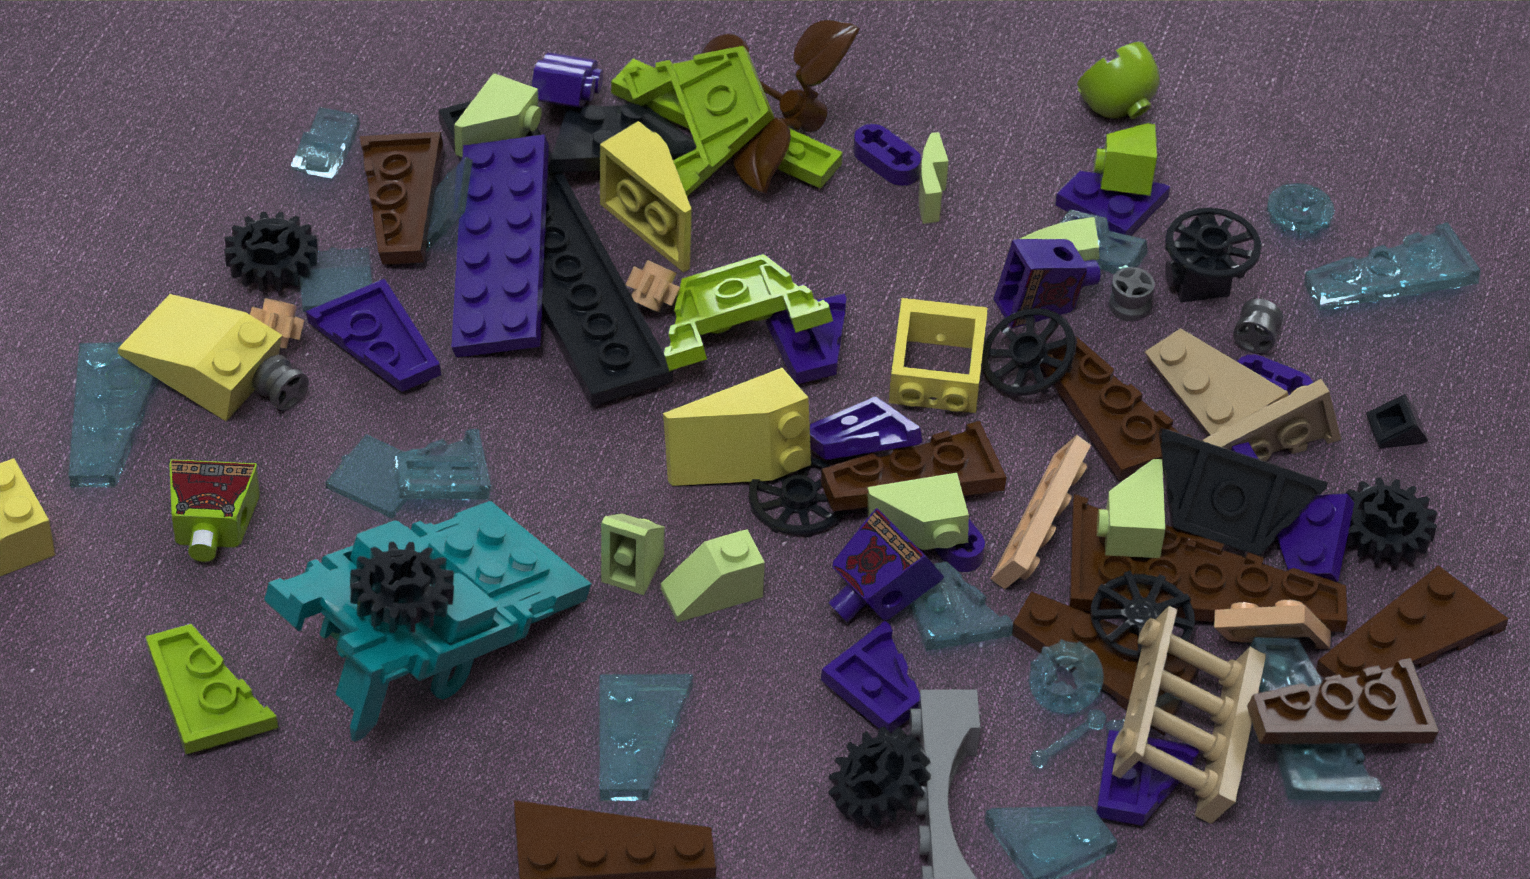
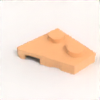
[1214,600,1331,649]

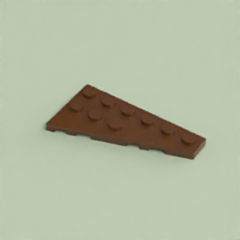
[1069,494,1347,633]

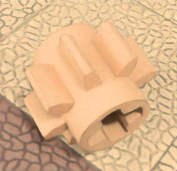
[626,260,681,312]
[250,298,305,348]

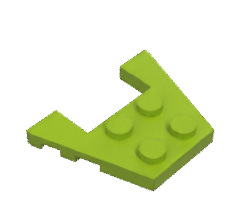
[622,46,774,196]
[664,254,833,371]

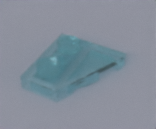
[393,429,491,500]
[910,561,1013,651]
[984,806,1117,879]

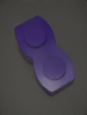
[532,52,603,109]

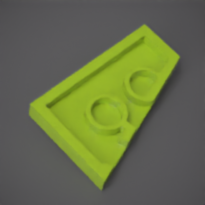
[145,624,278,754]

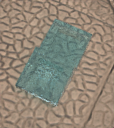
[291,107,360,179]
[1059,210,1148,274]

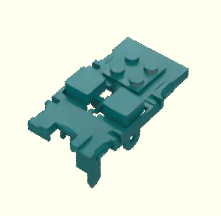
[264,501,592,742]

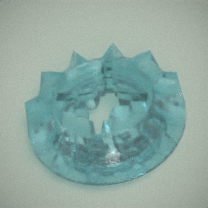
[1266,183,1334,237]
[1028,639,1104,714]

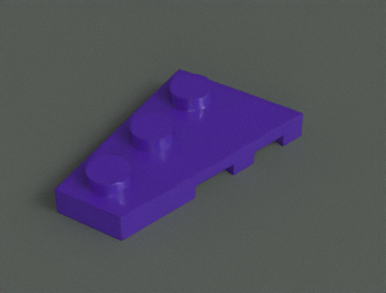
[306,279,441,392]

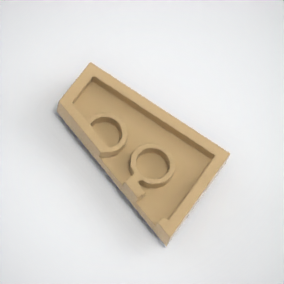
[1145,328,1289,437]
[1203,379,1341,461]

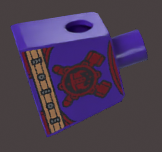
[993,239,1101,328]
[828,508,945,622]

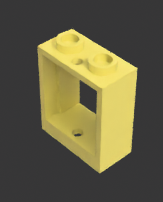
[889,298,988,413]

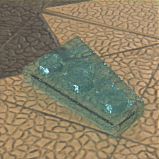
[599,674,693,801]

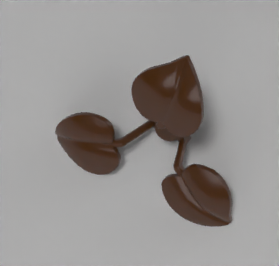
[701,20,860,193]

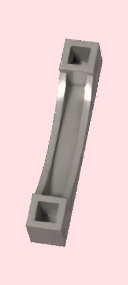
[909,689,980,879]

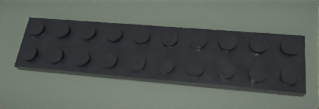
[438,100,673,406]

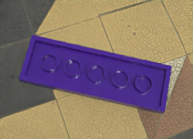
[451,134,549,357]

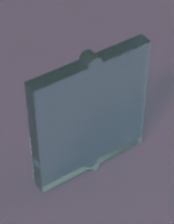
[426,156,473,251]
[300,247,372,312]
[325,434,432,518]

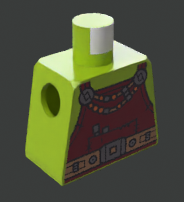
[169,459,260,562]

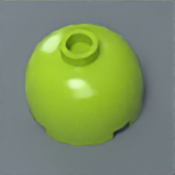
[1077,42,1160,119]

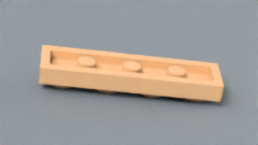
[991,435,1091,589]

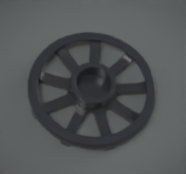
[1165,208,1261,283]
[982,308,1077,398]
[748,457,846,538]
[1090,571,1195,659]

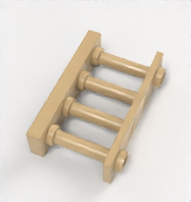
[1112,606,1266,824]

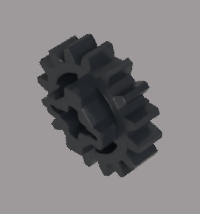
[224,211,318,291]
[1346,477,1437,566]
[350,542,455,633]
[828,727,931,828]

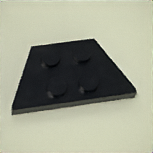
[549,103,697,173]
[1158,427,1328,555]

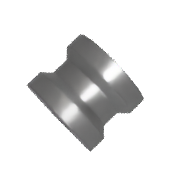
[1109,267,1155,321]
[1233,299,1283,353]
[252,354,309,411]

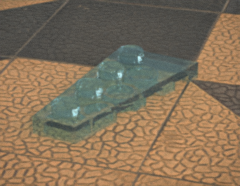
[1304,222,1481,310]
[69,342,158,488]
[1250,637,1384,802]

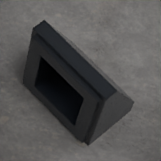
[1366,394,1428,449]

